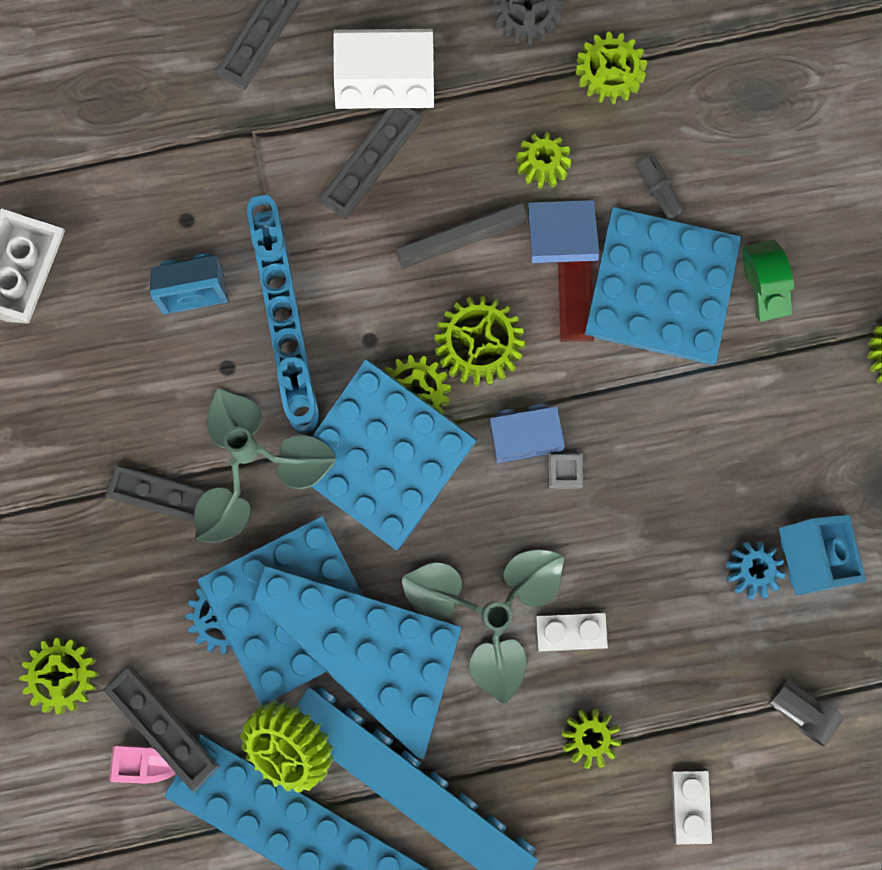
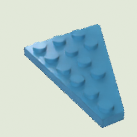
[252,566,461,760]

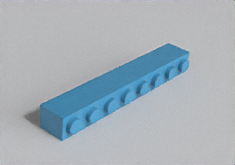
[294,686,539,870]

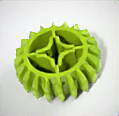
[434,296,525,387]
[240,701,334,793]

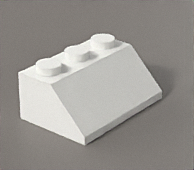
[334,29,434,109]
[0,209,65,323]

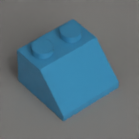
[150,254,228,315]
[779,515,867,596]

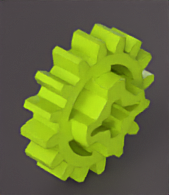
[576,32,647,104]
[385,355,451,414]
[19,638,99,715]

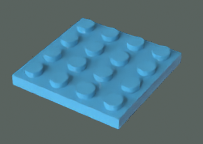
[584,207,741,365]
[311,359,478,551]
[197,516,364,706]

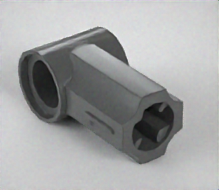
[768,679,845,747]

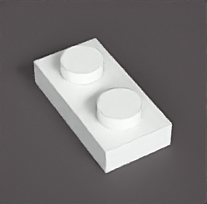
[536,613,608,652]
[671,771,712,845]

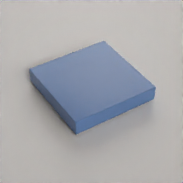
[528,200,599,263]

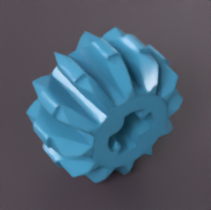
[725,541,785,600]

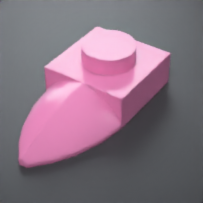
[109,744,176,784]

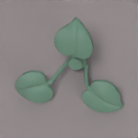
[194,388,337,543]
[402,550,564,704]

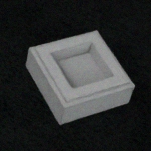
[548,453,584,489]

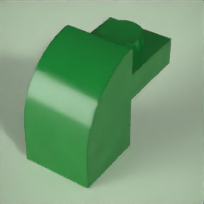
[742,239,795,322]

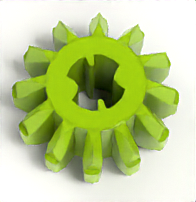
[516,131,572,190]
[561,708,621,769]

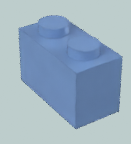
[489,404,565,464]

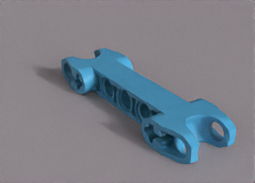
[247,194,320,434]

